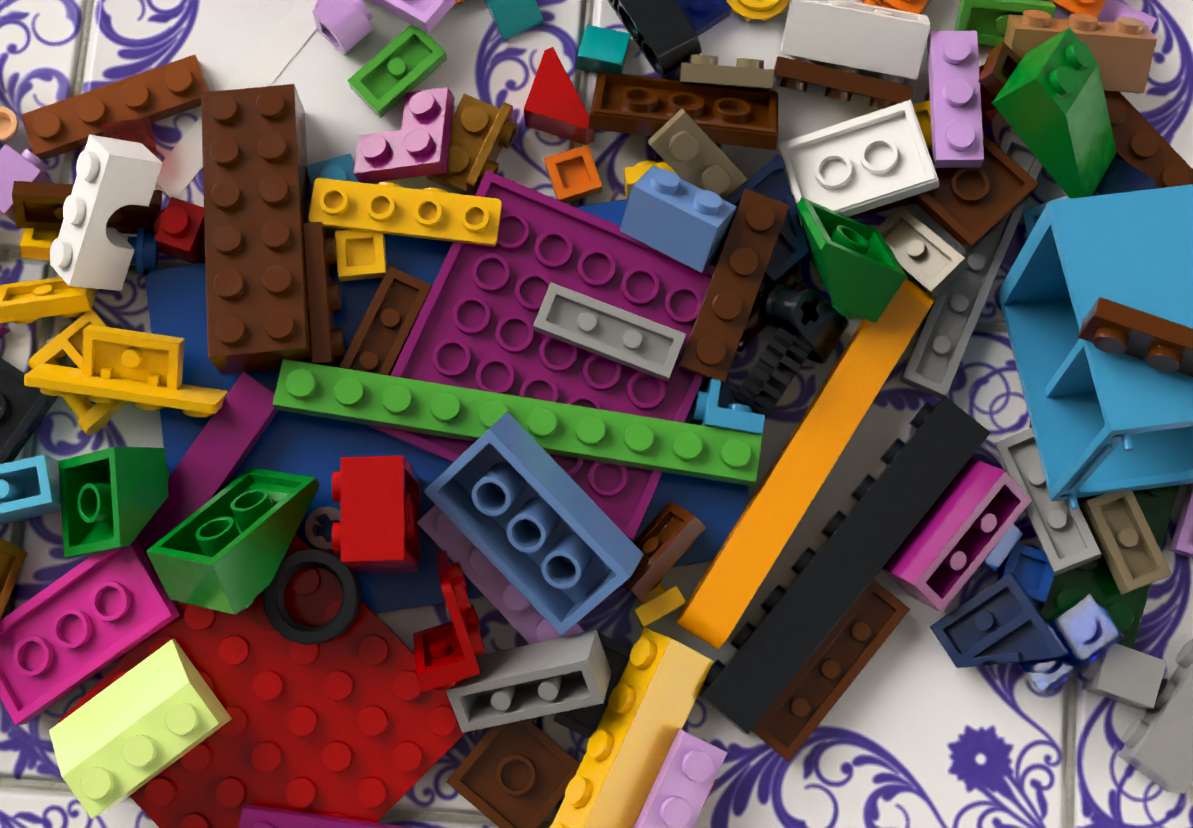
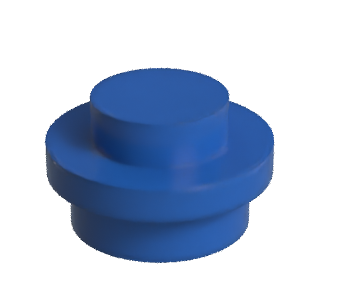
[127,228,158,275]

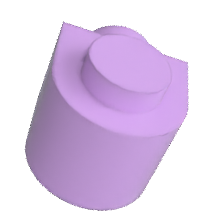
[312,0,373,54]

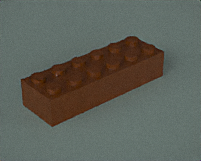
[201,84,312,376]

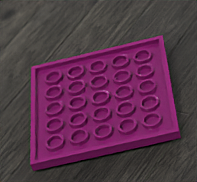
[368,171,716,542]

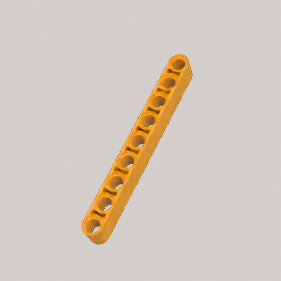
[676,278,935,650]

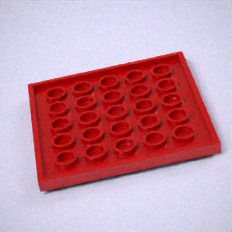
[58,533,466,828]

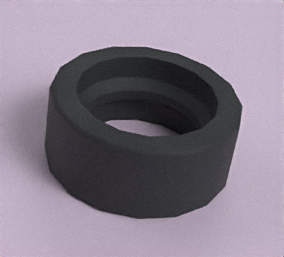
[263,549,363,645]

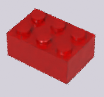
[332,456,421,574]

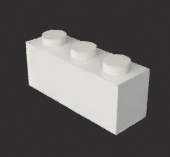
[781,0,931,83]

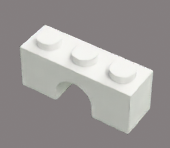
[50,134,163,291]

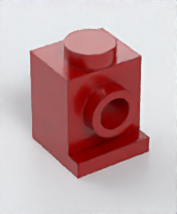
[154,197,205,264]

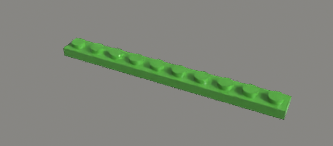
[272,359,762,487]

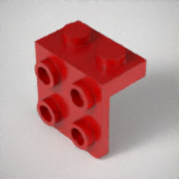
[413,550,486,692]

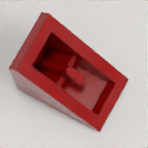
[523,47,594,145]

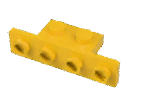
[308,178,502,247]
[24,324,228,417]

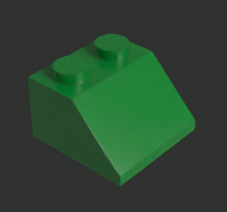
[797,197,907,323]
[58,447,169,558]

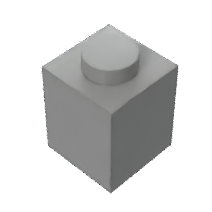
[1080,641,1167,709]

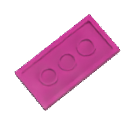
[0,539,180,725]

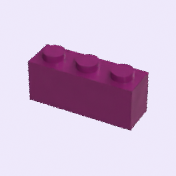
[882,458,1032,613]

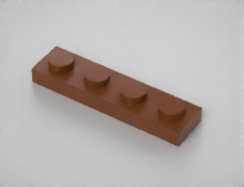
[21,55,210,161]

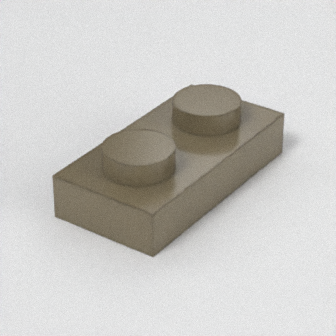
[679,55,774,90]
[648,108,748,200]
[876,205,969,299]
[1080,490,1172,595]

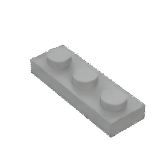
[533,282,686,382]
[995,428,1102,576]

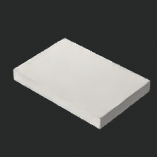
[777,100,939,231]

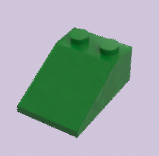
[992,27,1117,199]
[146,468,320,615]

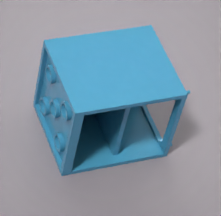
[998,184,1193,510]

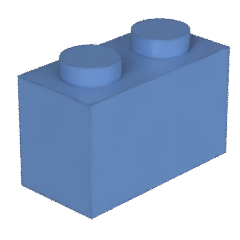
[619,165,737,273]

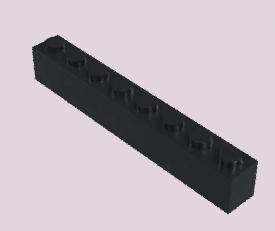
[699,396,991,734]

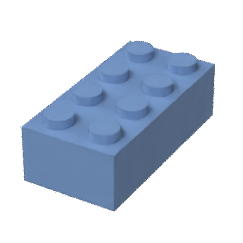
[423,411,644,636]

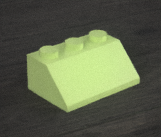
[49,639,232,819]

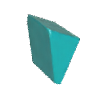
[484,0,544,41]
[577,25,631,74]

